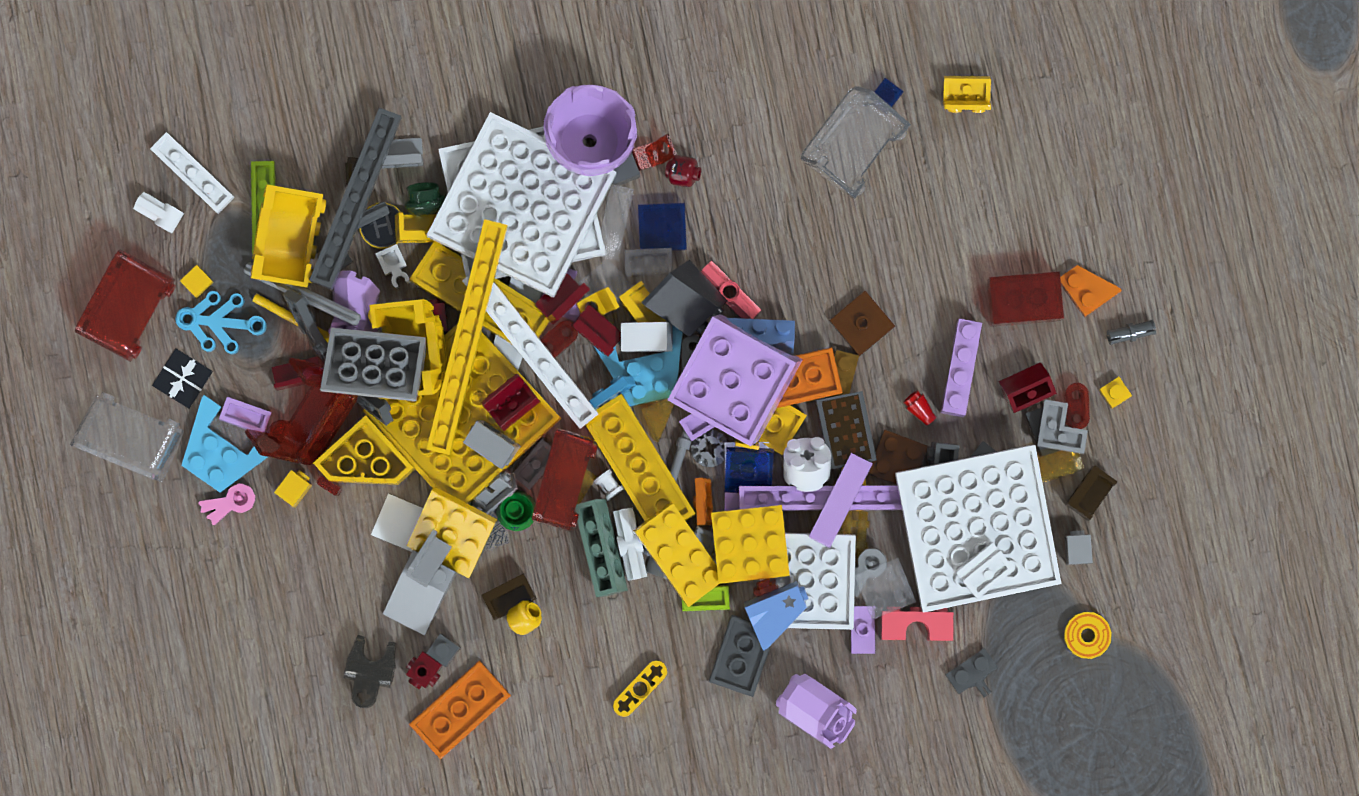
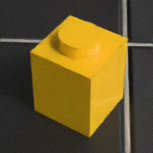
[274,470,312,508]

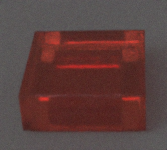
[316,476,343,496]

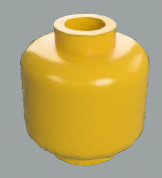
[507,600,542,635]

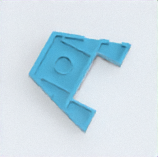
[594,325,683,407]
[181,395,280,493]

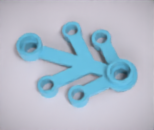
[175,291,267,354]

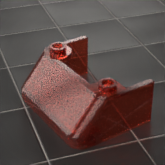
[245,358,358,465]
[532,428,598,532]

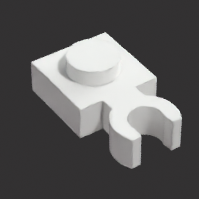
[375,244,410,289]

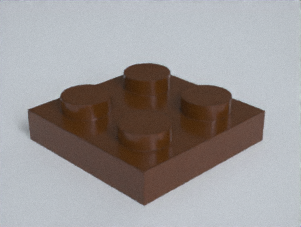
[868,430,928,485]

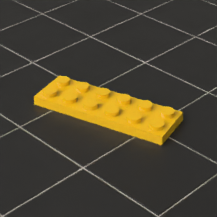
[409,241,550,346]
[586,394,696,521]

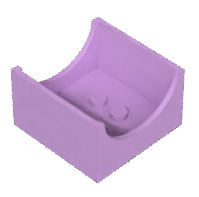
[668,314,803,447]

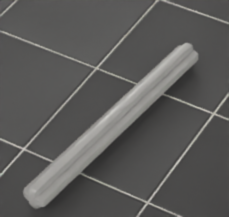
[244,262,361,326]

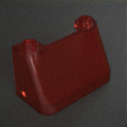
[75,249,176,362]

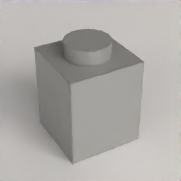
[1064,531,1093,565]

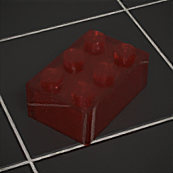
[987,272,1064,327]

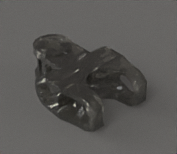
[344,635,396,708]

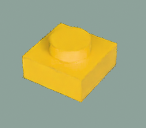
[1099,377,1132,409]

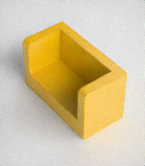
[395,212,437,243]
[619,281,667,323]

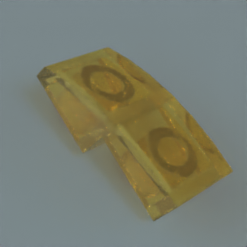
[1038,451,1085,482]

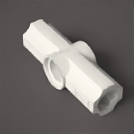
[613,507,647,581]

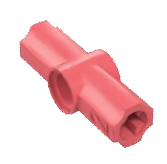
[701,261,762,319]

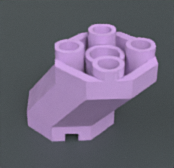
[329,270,380,334]
[776,674,857,749]

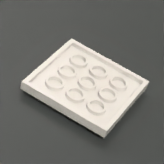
[759,533,856,630]

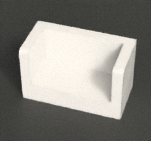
[621,322,672,352]

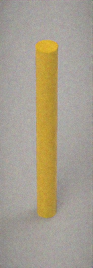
[252,293,330,343]

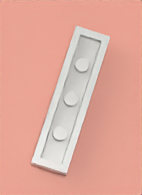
[150,132,235,214]

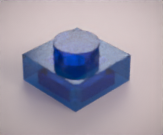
[871,78,904,111]

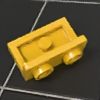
[943,76,991,113]

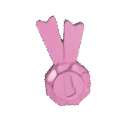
[198,484,256,525]

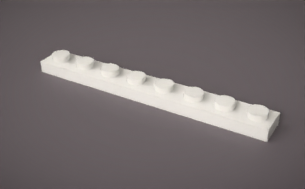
[462,275,599,429]

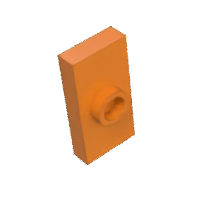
[693,478,713,526]

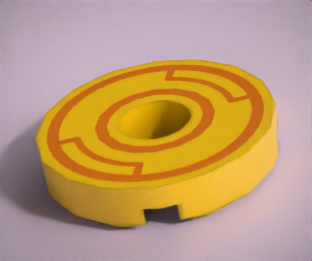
[1064,612,1112,659]

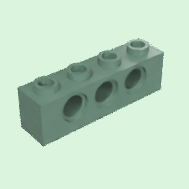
[574,499,628,597]

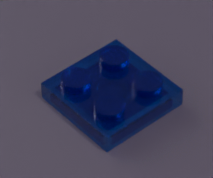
[638,203,687,252]
[724,447,774,493]

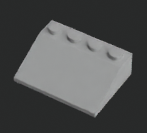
[320,327,426,401]

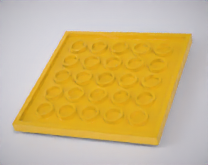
[363,323,561,504]

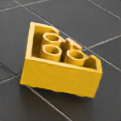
[313,415,415,485]

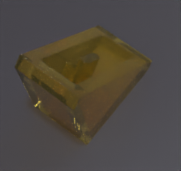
[641,399,675,443]

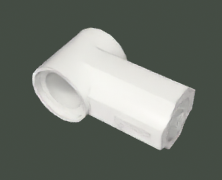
[133,192,184,233]

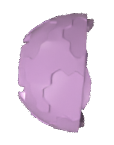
[544,85,637,176]

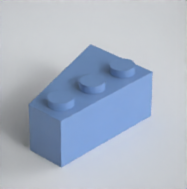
[727,318,795,355]

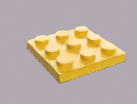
[406,487,497,578]
[711,505,790,584]

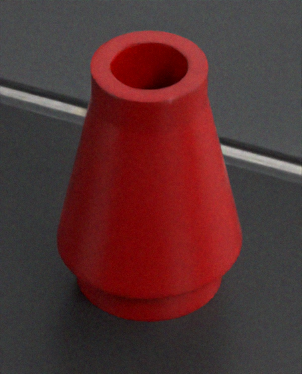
[903,390,937,426]

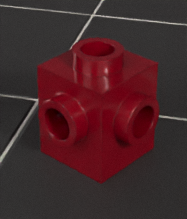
[406,651,443,689]

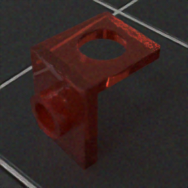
[632,134,677,171]
[753,578,779,597]

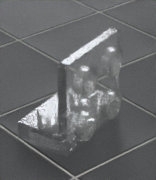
[855,558,916,619]

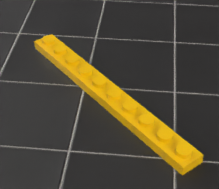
[426,219,508,455]

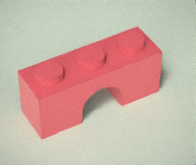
[881,607,953,641]

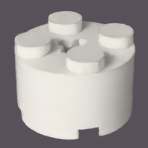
[783,437,831,492]

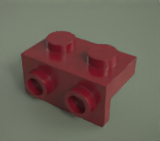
[481,374,541,431]

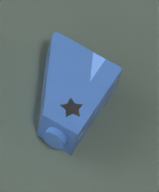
[744,581,809,650]

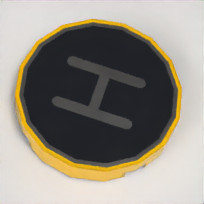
[360,203,401,250]

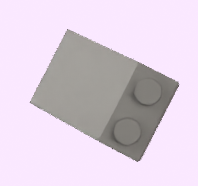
[383,550,457,635]

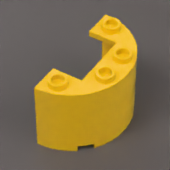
[251,185,326,288]
[368,299,446,399]

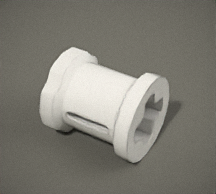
[594,469,624,501]

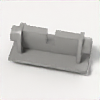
[471,471,518,514]

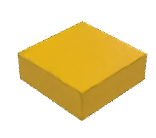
[180,265,214,298]

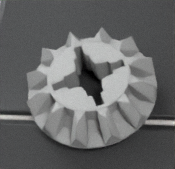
[691,429,728,467]

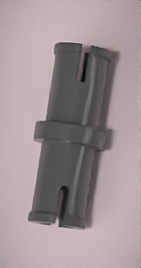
[1107,320,1156,345]

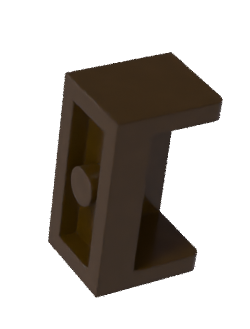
[1065,465,1118,521]
[482,573,537,621]

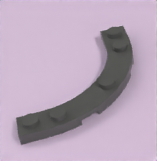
[283,289,393,426]

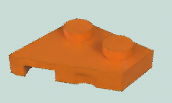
[1057,265,1122,317]

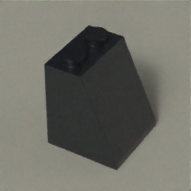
[642,260,728,337]

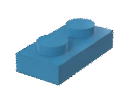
[589,375,636,409]

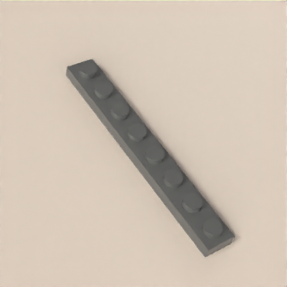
[310,108,402,290]

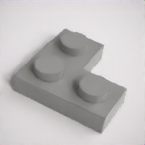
[1037,400,1088,454]

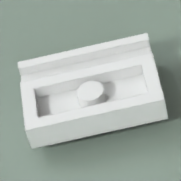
[955,542,1014,599]

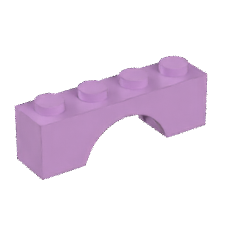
[940,319,982,417]

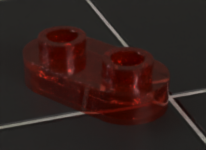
[540,320,578,358]
[1064,383,1090,429]

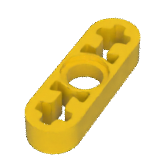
[613,661,667,717]

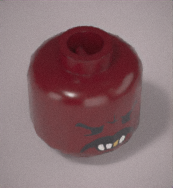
[665,155,701,187]

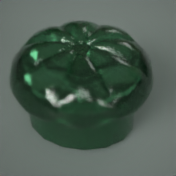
[404,182,446,216]

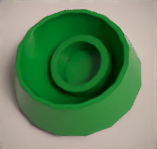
[496,490,537,531]

